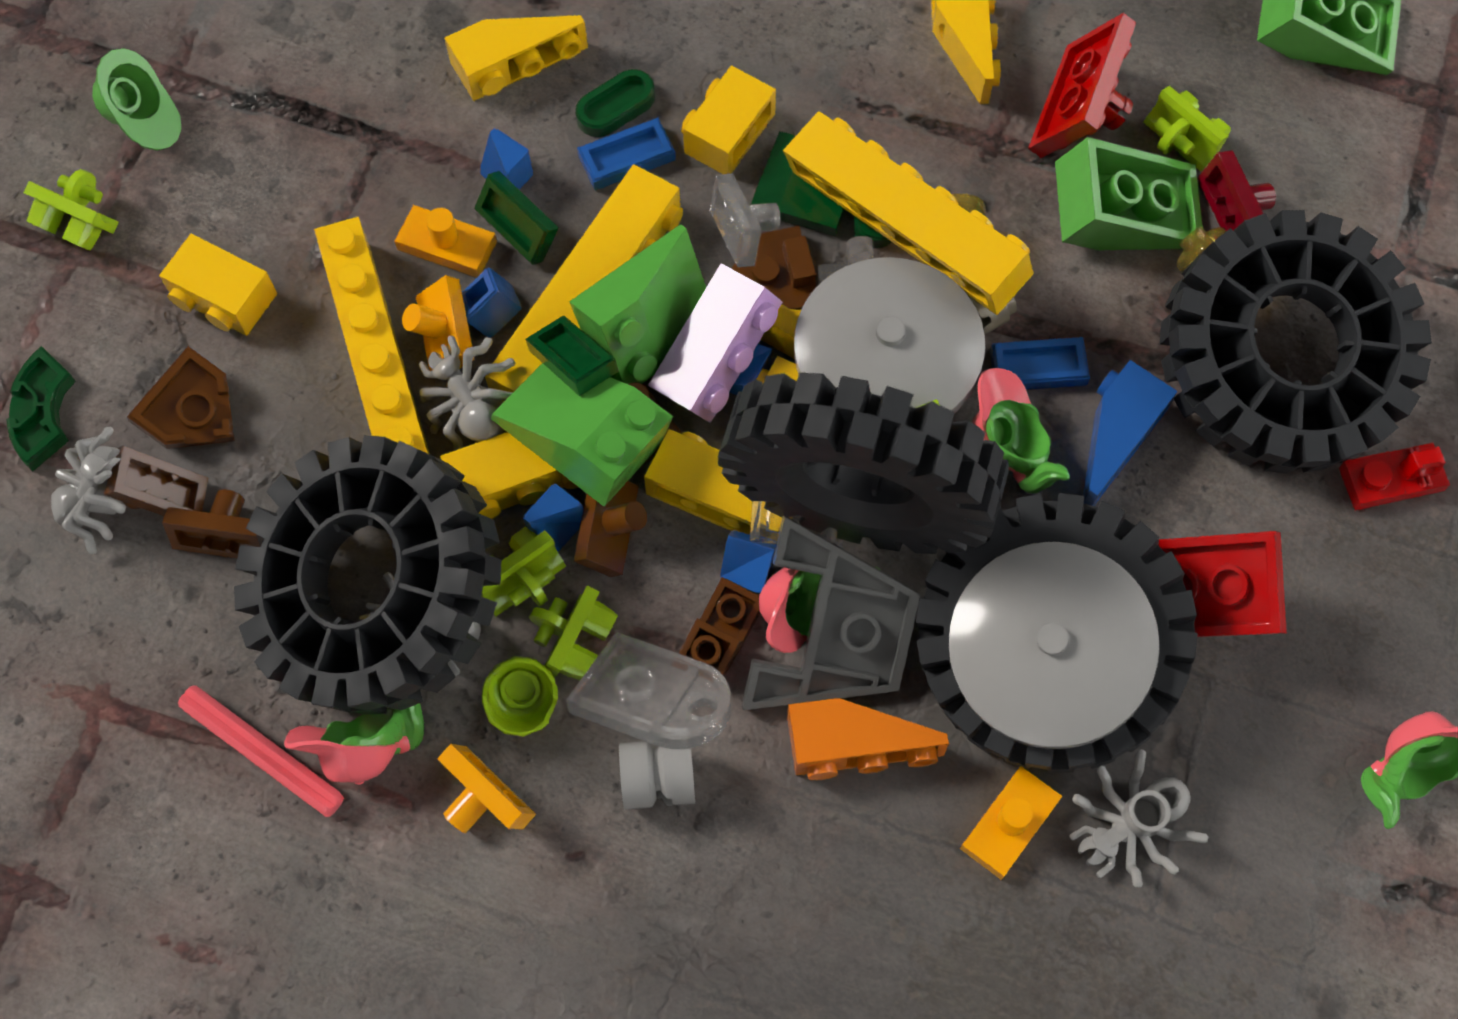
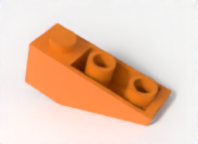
[787,698,949,780]

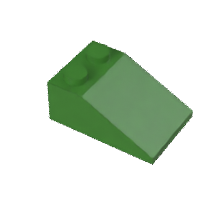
[1257,0,1401,75]
[1055,137,1205,250]
[569,224,706,384]
[491,363,673,507]

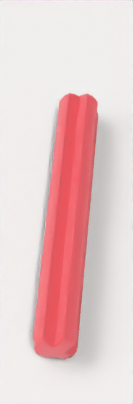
[178,685,344,817]

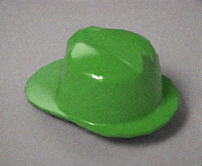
[92,48,181,150]

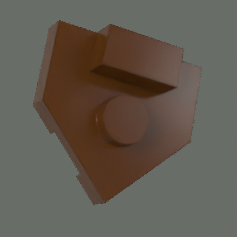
[731,225,816,310]
[127,346,235,449]

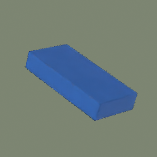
[577,118,676,191]
[990,337,1090,390]

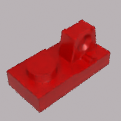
[1339,442,1450,511]

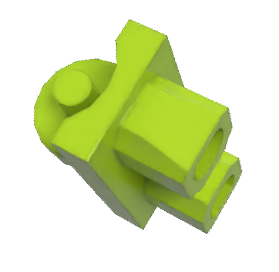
[1143,86,1231,172]
[23,169,119,251]
[481,527,566,617]
[529,586,618,681]

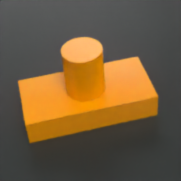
[394,204,497,278]
[402,275,475,371]
[437,744,537,834]
[960,766,1062,880]

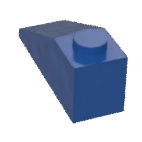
[1083,360,1178,506]

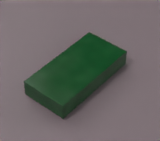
[474,171,559,265]
[525,316,619,396]

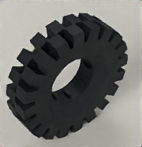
[1159,210,1432,474]
[718,372,1009,554]
[234,435,501,715]
[916,493,1198,773]

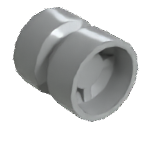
[619,737,696,810]

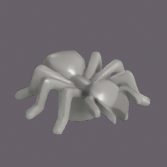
[419,336,516,451]
[51,427,126,554]
[1069,749,1208,887]

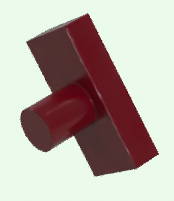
[1197,150,1276,234]

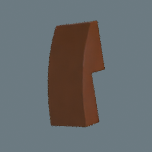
[674,577,760,685]

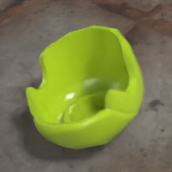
[481,656,558,737]

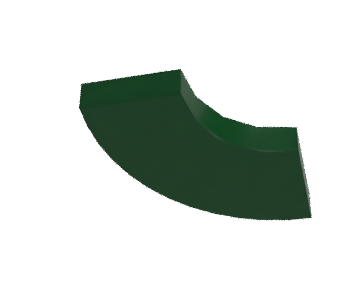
[6,346,76,472]

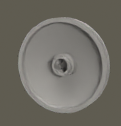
[794,257,985,414]
[949,542,1159,749]

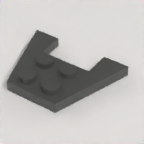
[742,514,921,710]

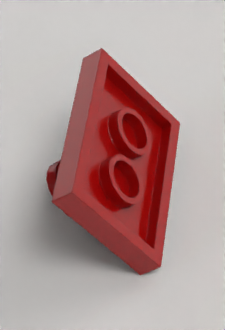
[1028,13,1136,158]
[1158,531,1287,637]

